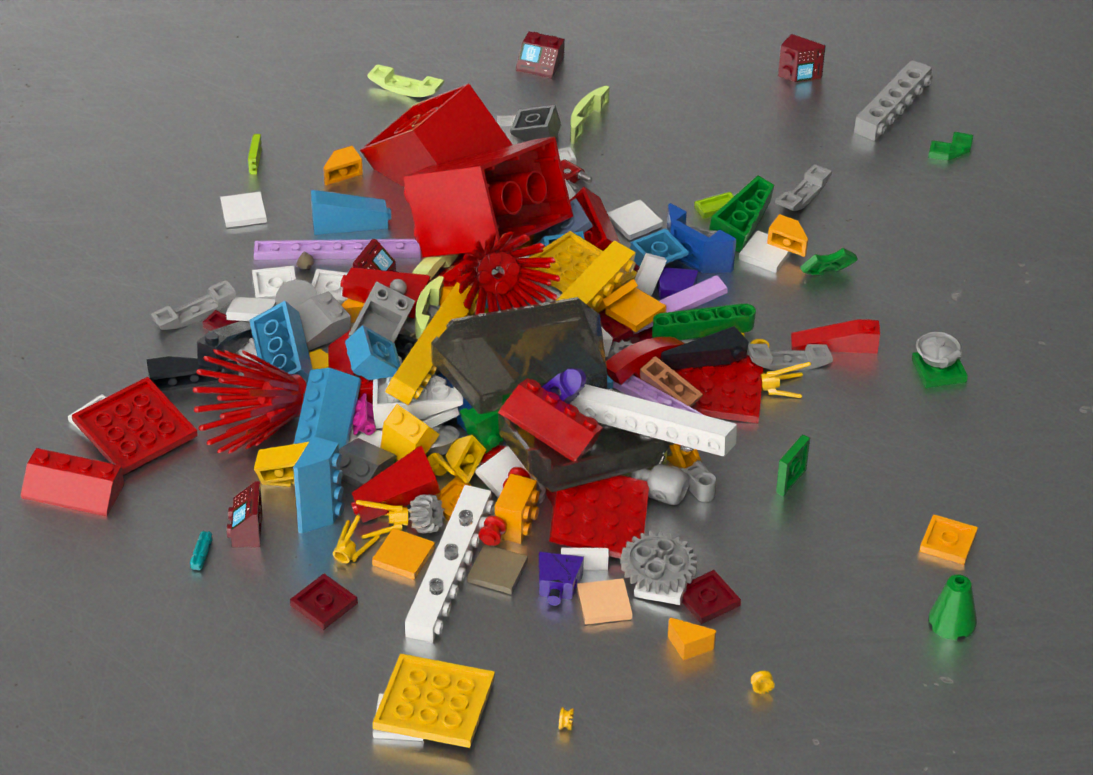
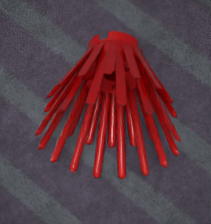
[458,231,560,333]
[193,350,307,454]

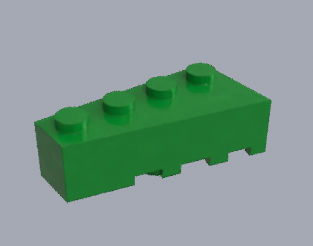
[709,175,774,253]
[459,373,546,453]

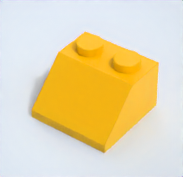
[380,404,440,460]

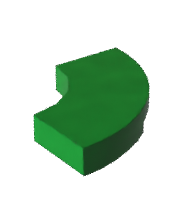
[800,248,858,275]

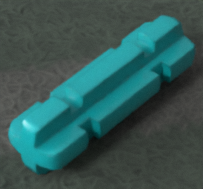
[190,531,213,571]

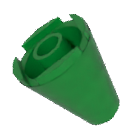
[928,574,977,640]

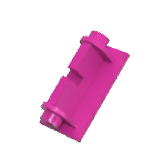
[352,393,376,435]

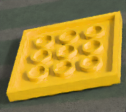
[525,231,637,310]
[373,653,495,748]

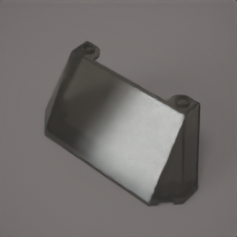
[431,297,607,414]
[498,388,674,492]

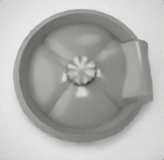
[916,332,962,369]
[426,423,460,456]

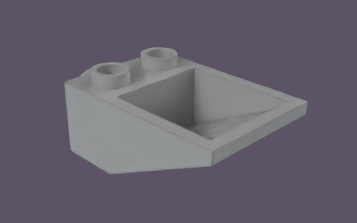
[348,279,415,343]

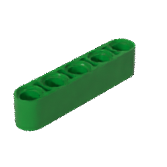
[652,304,756,340]

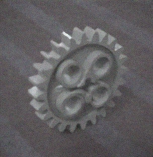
[620,531,698,594]

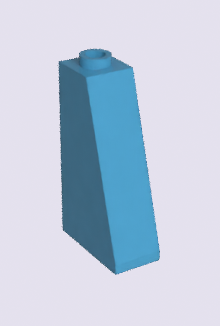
[311,190,391,235]

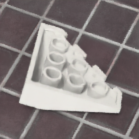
[373,356,463,429]

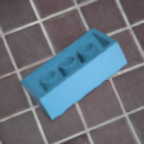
[249,301,313,385]
[294,368,361,449]
[293,436,345,534]

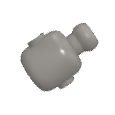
[631,464,689,506]

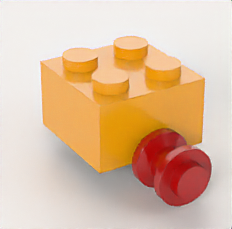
[478,467,540,546]

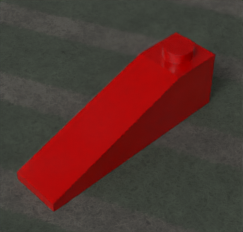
[791,319,880,354]

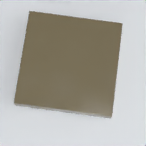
[467,544,528,594]

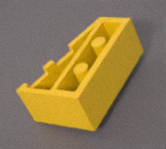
[254,442,309,487]

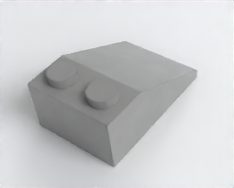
[296,291,351,351]

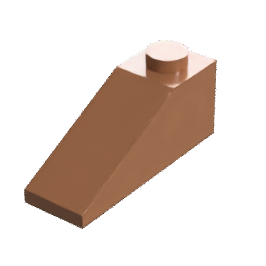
[640,356,703,407]

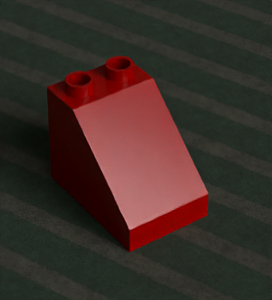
[360,83,513,187]
[403,136,574,257]

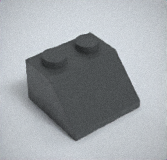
[510,105,561,142]
[339,438,397,488]

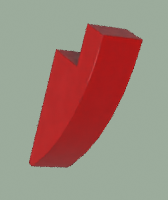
[602,337,685,385]

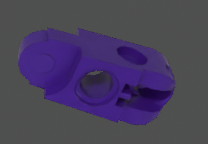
[542,368,586,404]

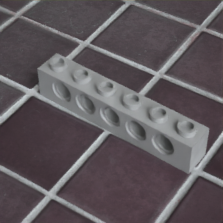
[854,60,933,141]

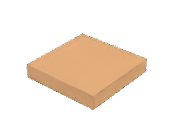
[577,578,632,625]

